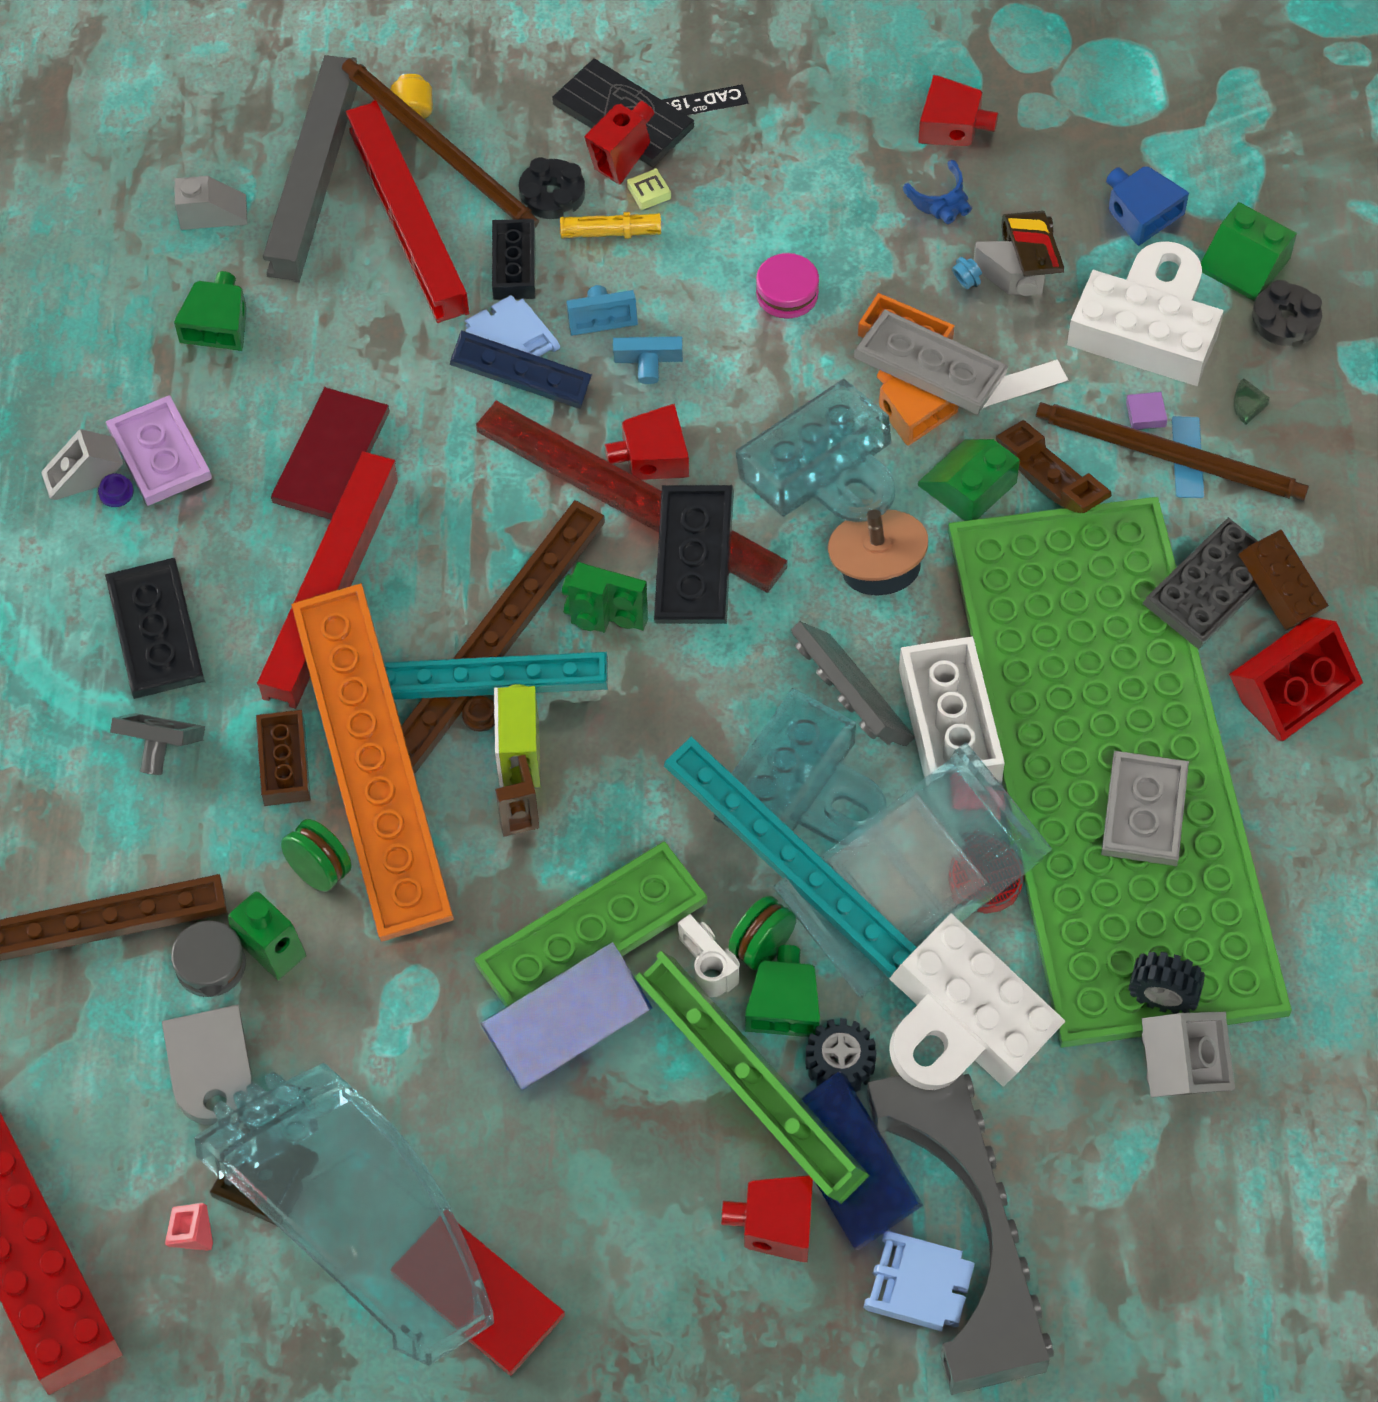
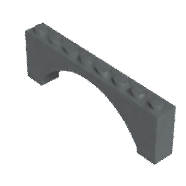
[866,1073,1054,1395]

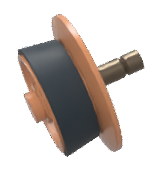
[828,509,929,595]

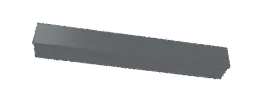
[263,55,358,283]

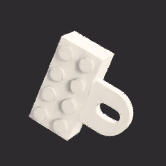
[1067,242,1224,387]
[889,913,1066,1090]

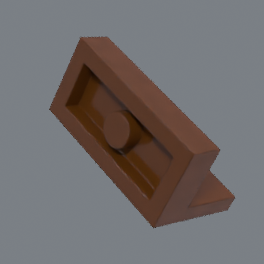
[495,755,540,837]

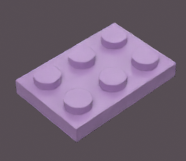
[106,395,212,506]

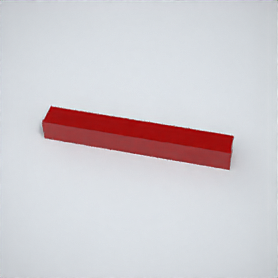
[346,100,469,323]
[257,451,398,709]

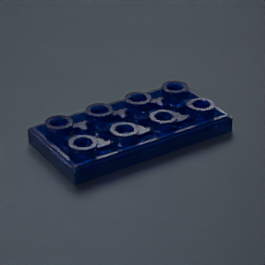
[480,942,652,1090]
[801,1071,923,1250]

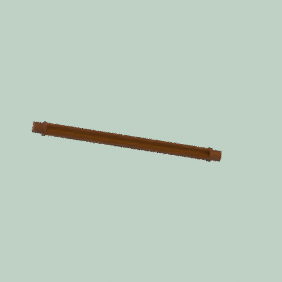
[342,58,539,228]
[1036,402,1309,501]

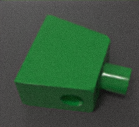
[174,271,246,351]
[228,891,306,981]
[745,945,820,1037]

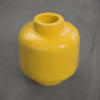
[390,73,433,119]

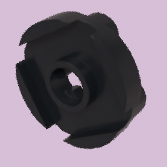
[519,157,585,219]
[1252,280,1322,346]

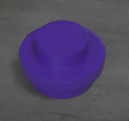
[98,473,134,507]

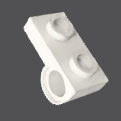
[678,914,740,997]

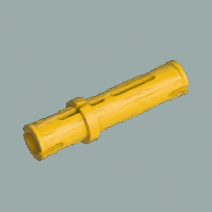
[560,212,661,239]

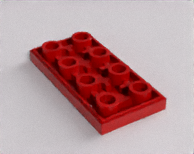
[390,1212,565,1376]

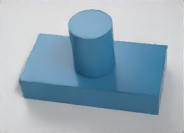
[566,285,638,336]
[613,336,683,384]

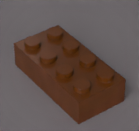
[1238,529,1329,631]
[256,710,311,806]

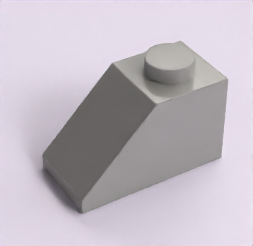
[174,176,247,230]
[973,241,1045,296]
[41,429,123,500]

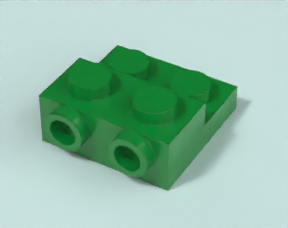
[562,562,648,633]

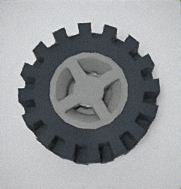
[1129,952,1205,1014]
[805,1018,877,1096]

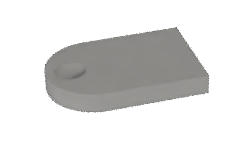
[162,1005,253,1125]

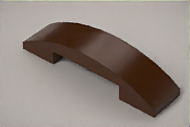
[996,420,1112,513]

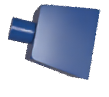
[1106,167,1189,246]

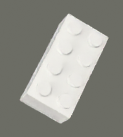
[899,636,1005,796]

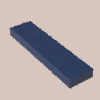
[450,330,592,409]

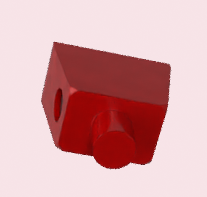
[918,75,999,146]
[584,101,655,185]
[605,404,689,480]
[721,1176,813,1263]

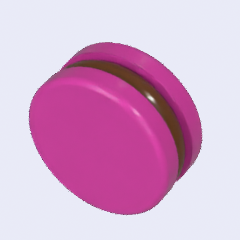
[756,253,819,319]

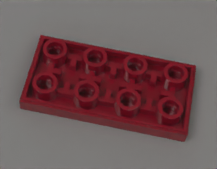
[271,387,390,520]

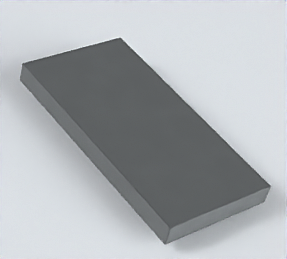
[1143,517,1259,649]
[791,621,915,746]

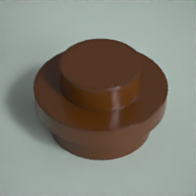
[462,696,495,732]

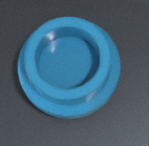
[952,257,982,289]

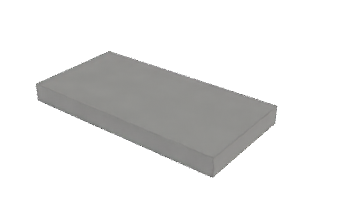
[853,310,1008,415]

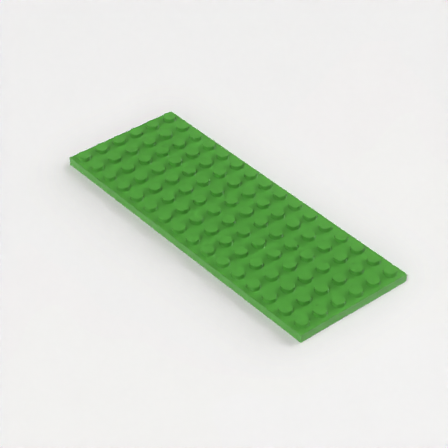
[948,497,1292,1048]

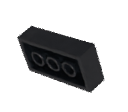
[492,219,535,300]

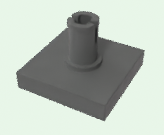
[110,713,205,775]

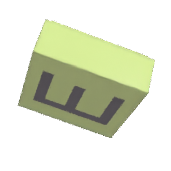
[627,168,671,210]

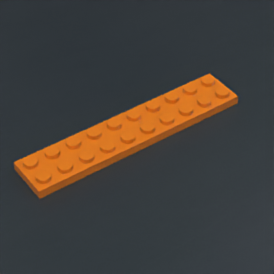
[291,583,454,942]

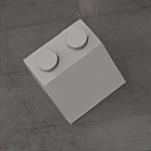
[1142,1012,1235,1097]

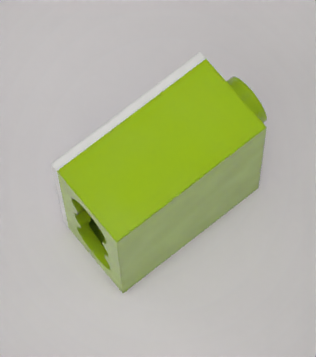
[494,684,541,788]

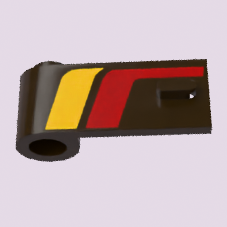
[1001,210,1064,277]

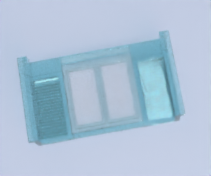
[773,742,1052,998]

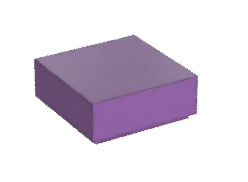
[1126,392,1167,430]

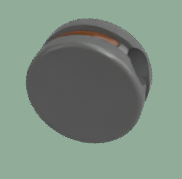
[171,921,246,997]

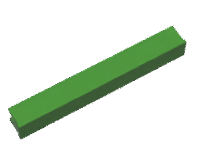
[634,951,870,1204]

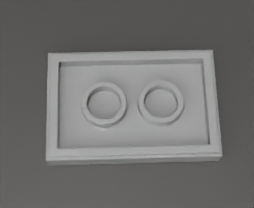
[1101,751,1189,866]

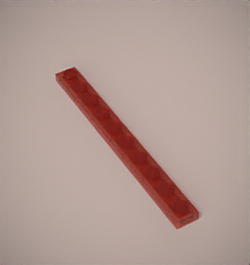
[476,400,787,593]

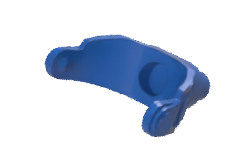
[903,160,972,224]

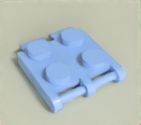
[465,295,560,356]
[863,1231,975,1332]

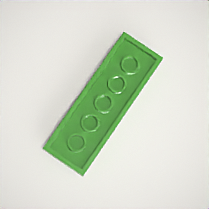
[474,841,707,1022]

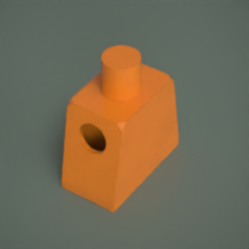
[877,370,959,446]

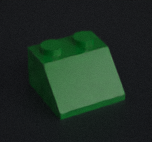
[1201,202,1297,301]
[918,439,1020,521]

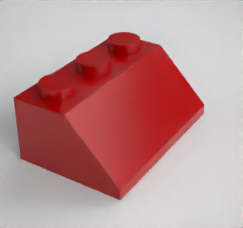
[1229,617,1363,741]

